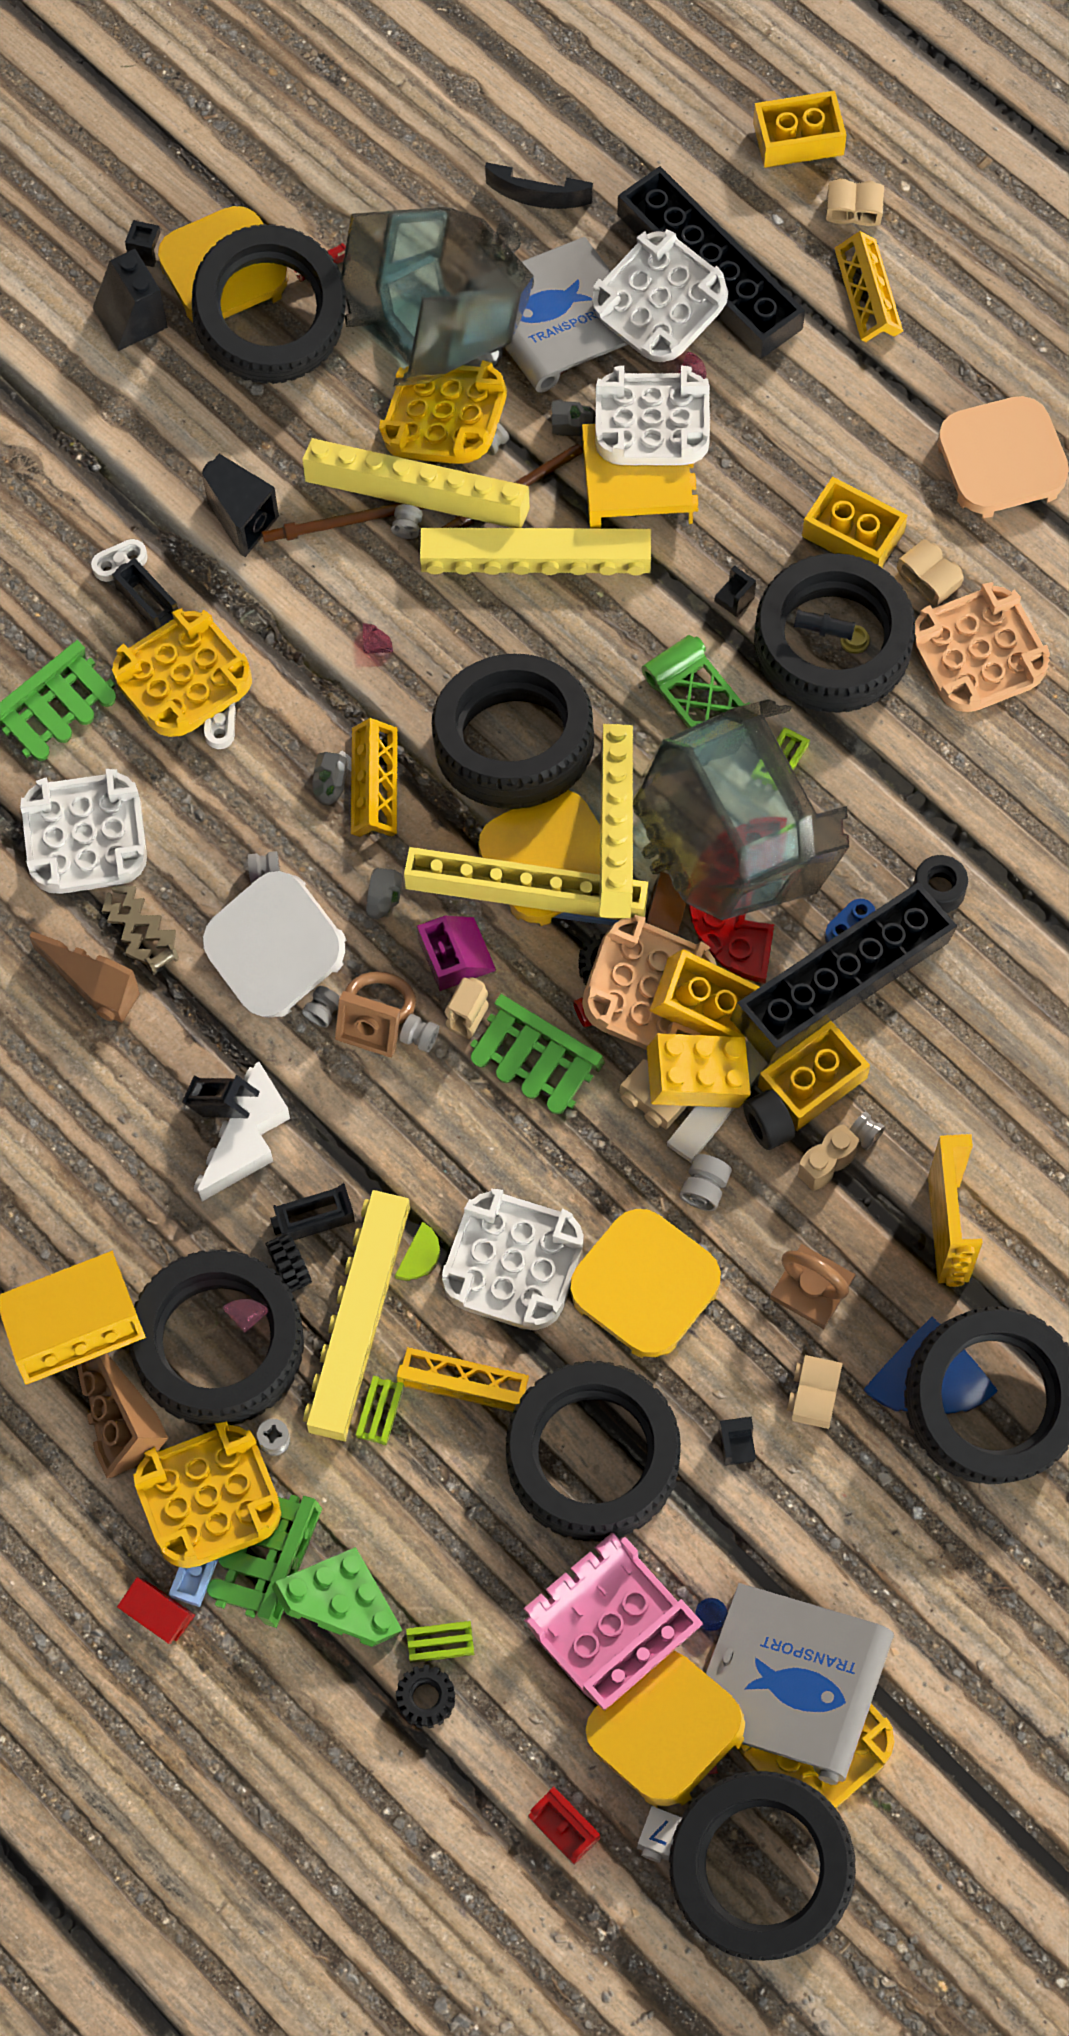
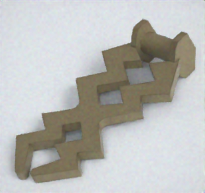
[102,886,179,975]

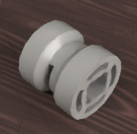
[248,851,280,883]
[302,986,340,1028]
[399,1014,440,1053]

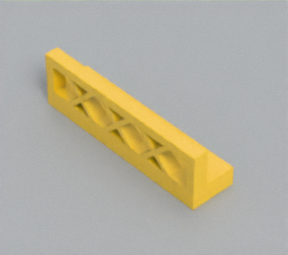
[834,231,903,342]
[351,718,398,837]
[397,1347,529,1412]

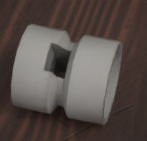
[679,1154,732,1211]

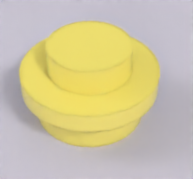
[840,625,870,654]

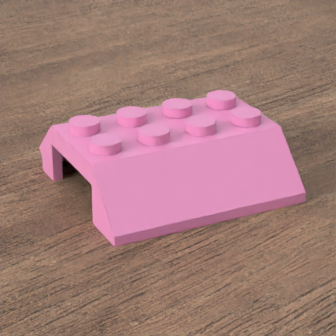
[523,1533,703,1711]

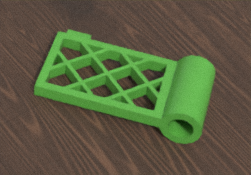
[641,635,760,757]

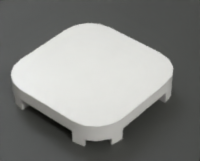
[592,229,728,362]
[595,365,710,465]
[20,769,147,894]
[203,871,347,1018]
[442,1189,584,1330]

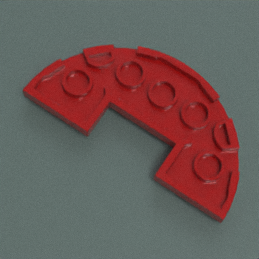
[689,816,791,984]

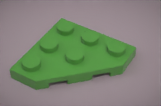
[272,1547,402,1647]

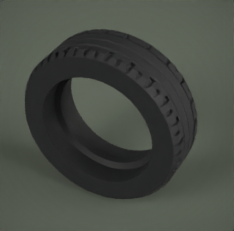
[192,224,346,384]
[754,553,915,713]
[431,654,594,809]
[129,1249,304,1427]
[904,1306,1069,1484]
[506,1361,681,1542]
[669,1771,856,1961]

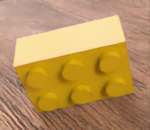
[753,91,847,168]
[802,476,908,568]
[649,949,760,1037]
[758,1021,870,1131]
[646,1033,751,1108]

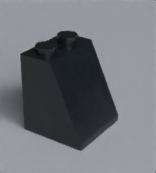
[93,249,168,351]
[202,453,279,557]

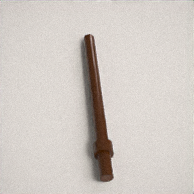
[441,443,583,528]
[262,503,425,543]

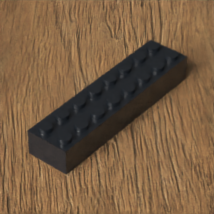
[617,166,805,359]
[730,882,957,1064]

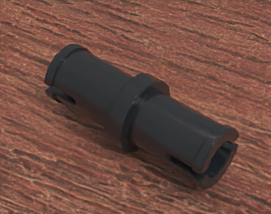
[794,609,855,641]

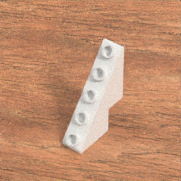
[194,1062,290,1201]

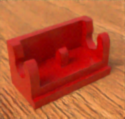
[117,1577,196,1644]
[528,1786,600,1865]

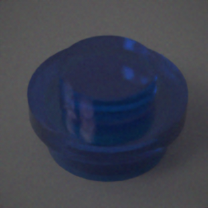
[695,1598,728,1631]

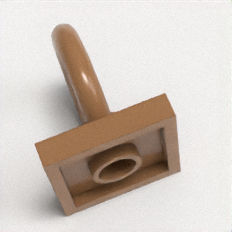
[335,971,416,1058]
[770,1244,856,1329]

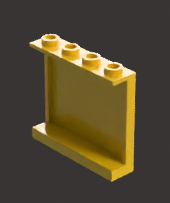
[582,424,698,529]
[928,1134,983,1287]
[0,1250,146,1385]

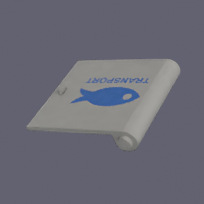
[466,237,628,393]
[706,1583,894,1785]

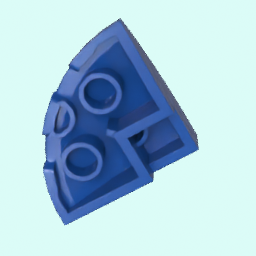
[863,1316,998,1414]

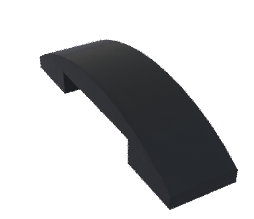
[485,162,593,209]

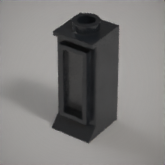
[112,558,178,631]
[182,1075,260,1119]
[270,1183,355,1240]

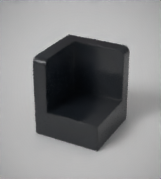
[125,220,161,267]
[714,566,756,617]
[719,1416,756,1466]

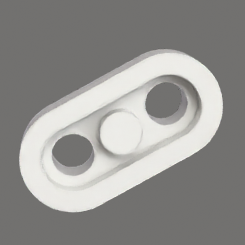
[91,539,148,582]
[204,702,236,749]

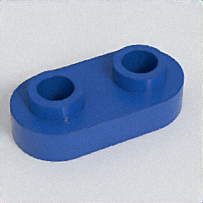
[825,898,875,943]

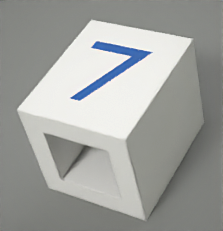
[637,1806,682,1863]

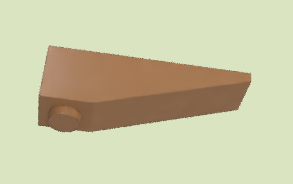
[29,931,140,1023]
[77,1353,168,1478]

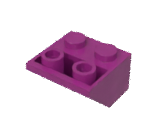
[417,915,496,991]

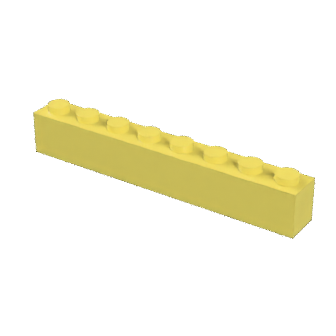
[302,438,530,528]
[420,528,651,575]
[599,724,633,919]
[404,847,648,921]
[303,1190,410,1442]

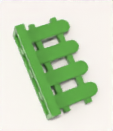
[0,640,116,761]
[470,994,605,1114]
[207,1494,322,1628]

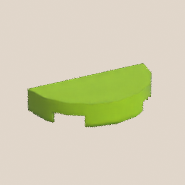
[395,1222,440,1281]

